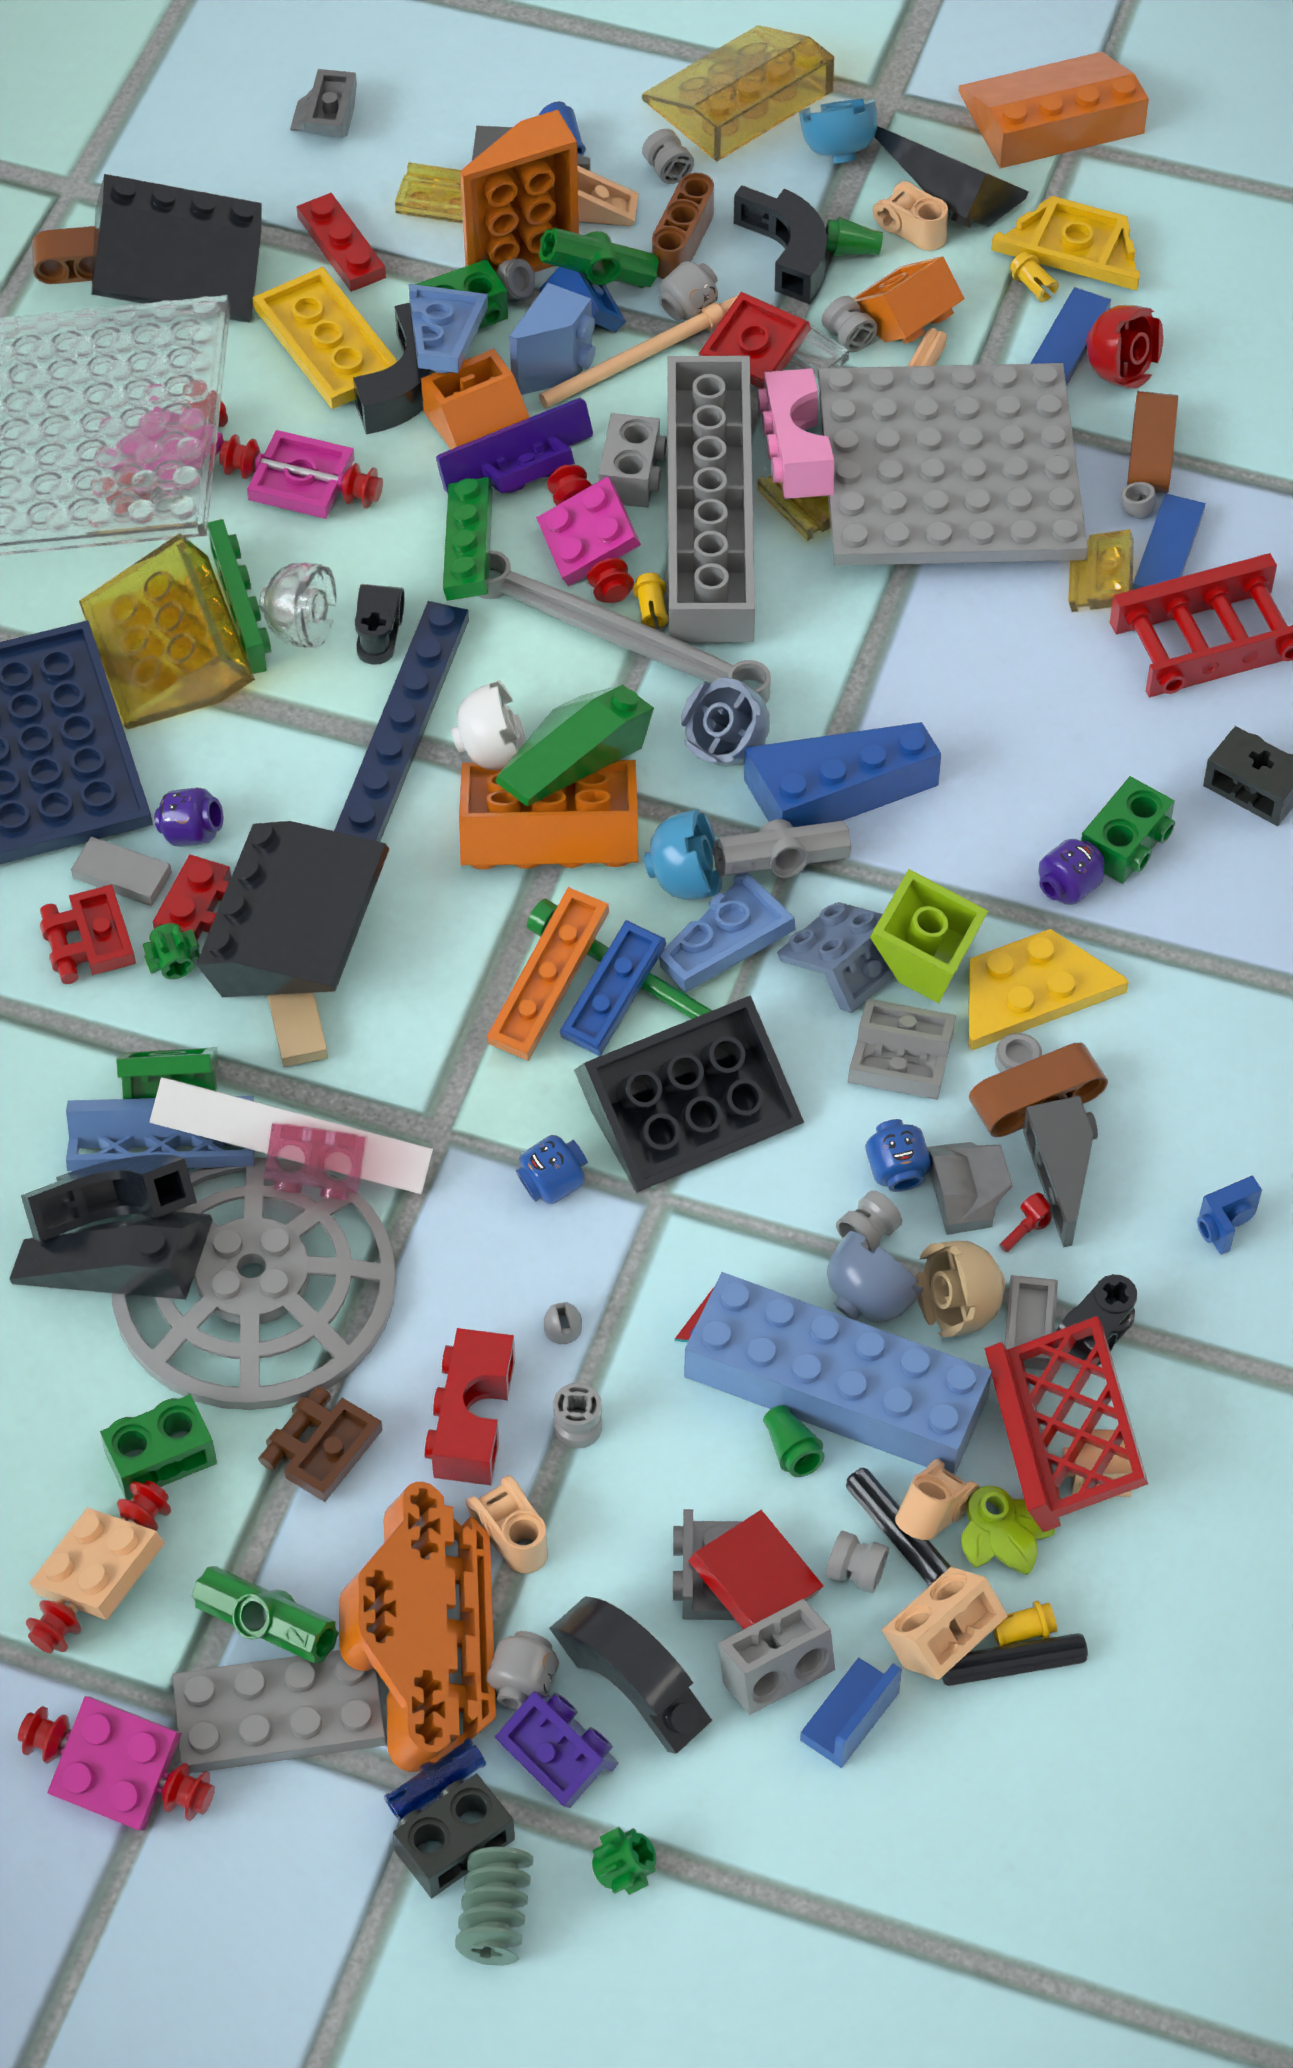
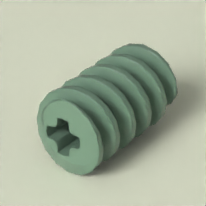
[455,1847,534,1965]

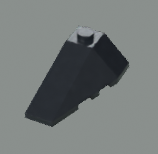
[875,126,1029,228]

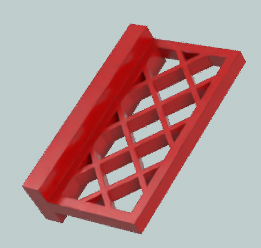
[984,1316,1149,1532]

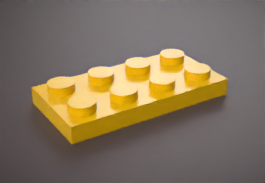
[253,267,397,409]

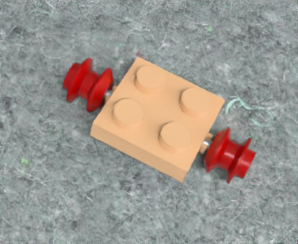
[26,1481,171,1653]

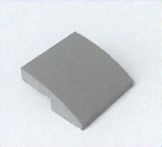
[848,999,956,1100]

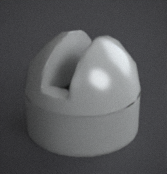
[1121,482,1156,519]
[544,1302,582,1344]

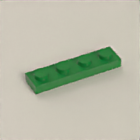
[443,477,493,601]
[207,519,271,675]

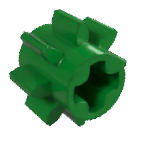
[142,923,200,980]
[592,1827,656,1895]

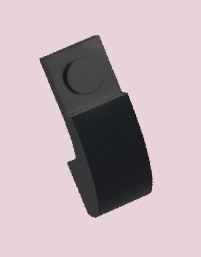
[733,185,827,305]
[353,303,435,435]
[21,1154,197,1242]
[549,1596,713,1754]

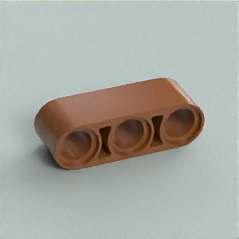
[652,172,714,279]
[32,226,95,284]
[1127,391,1178,493]
[968,1043,1108,1137]

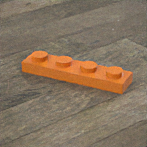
[486,887,610,1061]

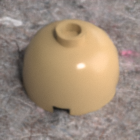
[916,1241,1005,1337]

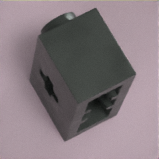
[1203,726,1293,826]

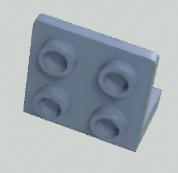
[777,902,894,1013]

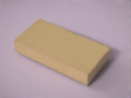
[267,993,328,1067]

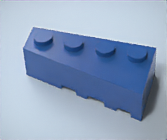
[744,722,941,827]

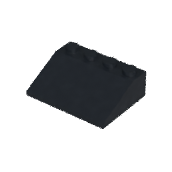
[91,174,262,323]
[196,821,389,997]
[574,995,804,1193]

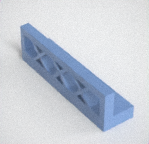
[66,1096,255,1171]

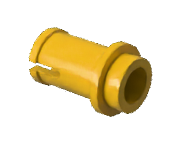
[1010,252,1059,302]
[633,573,669,629]
[993,1601,1057,1647]

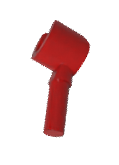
[999,1192,1052,1252]

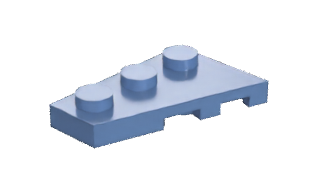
[409,284,488,373]
[659,873,796,993]

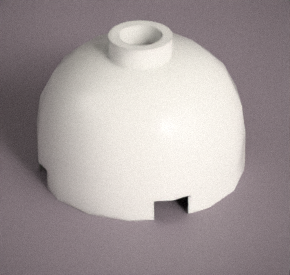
[451,680,526,771]

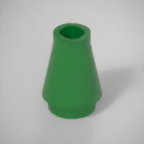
[825,217,883,256]
[763,1405,825,1477]

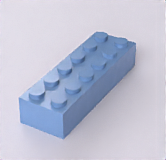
[684,1272,992,1475]

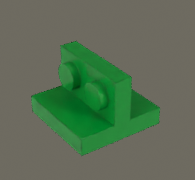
[116,1047,218,1099]

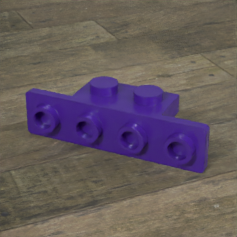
[436,398,593,494]

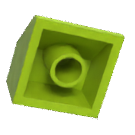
[870,869,988,1004]

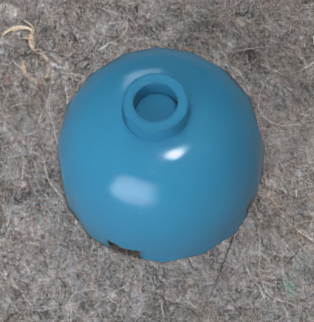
[799,99,877,163]
[644,809,722,900]

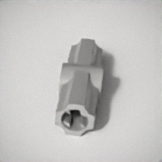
[713,819,852,878]

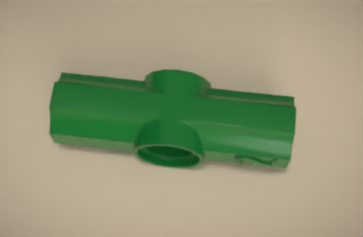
[538,227,659,288]
[191,1566,339,1663]

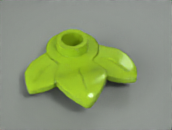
[961,1486,1055,1575]

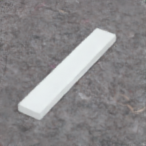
[149,1077,433,1194]

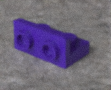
[494,1691,619,1808]

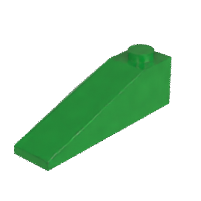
[495,684,654,806]

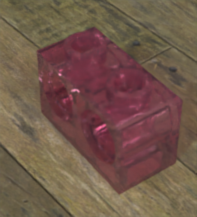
[264,1122,368,1200]

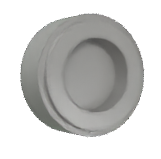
[496,259,535,300]
[995,1033,1042,1072]

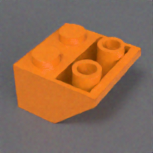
[421,348,530,450]

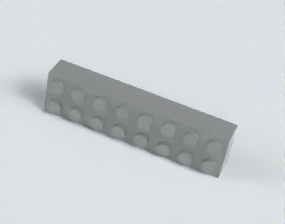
[667,356,755,642]

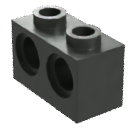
[393,1773,515,1899]

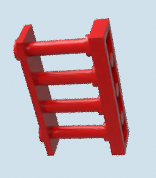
[1109,553,1293,698]

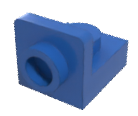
[1197,1175,1262,1255]

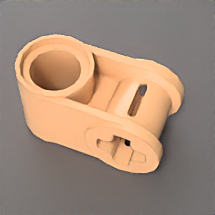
[872,181,948,251]
[895,1458,979,1540]
[466,1475,548,1574]

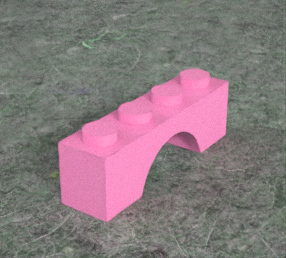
[757,368,834,499]

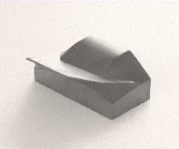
[290,69,357,138]
[927,1142,1012,1235]

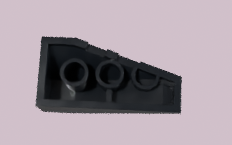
[9,1212,213,1300]

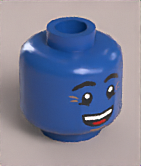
[865,1119,932,1192]
[516,1135,588,1204]

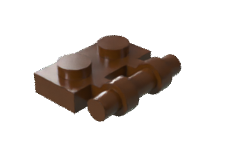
[258,1386,383,1502]

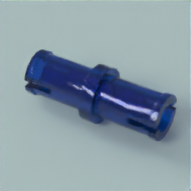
[383,1737,487,1822]

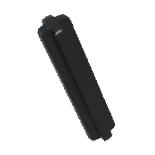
[846,1467,951,1586]
[941,1633,1088,1686]

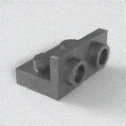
[673,1509,742,1620]

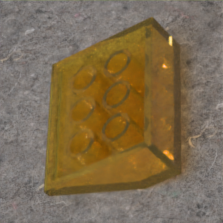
[642,25,835,162]
[79,533,255,729]

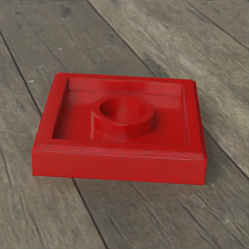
[698,292,811,389]
[688,1510,824,1630]

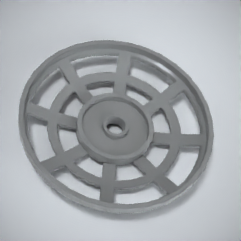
[112,1157,396,1410]

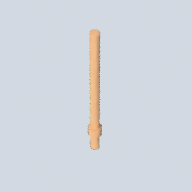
[539,295,738,409]

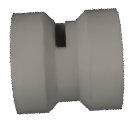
[642,129,694,184]
[821,296,878,352]
[836,1190,902,1251]
[553,1383,602,1449]
[825,1530,889,1594]

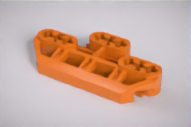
[339,1482,496,1773]

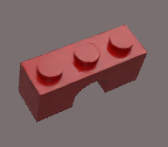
[424,1328,515,1486]

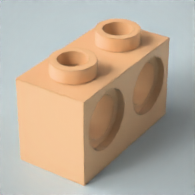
[882,1567,1008,1680]

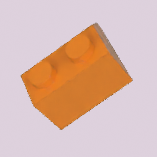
[853,256,965,344]

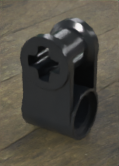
[355,584,405,665]
[1056,1274,1137,1366]

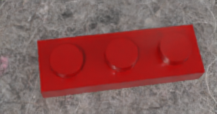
[296,192,386,292]

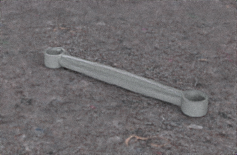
[479,550,771,704]

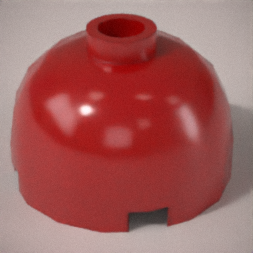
[1086,305,1164,389]

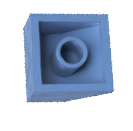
[509,283,596,395]

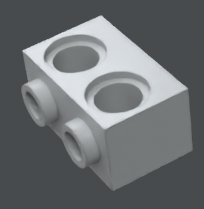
[598,413,667,508]
[718,1598,835,1715]

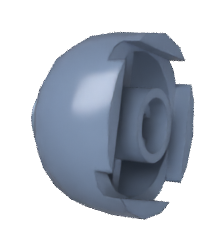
[681,677,770,766]
[827,1230,924,1322]

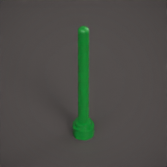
[527,898,712,1019]

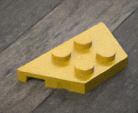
[991,196,1140,291]
[968,929,1129,1051]

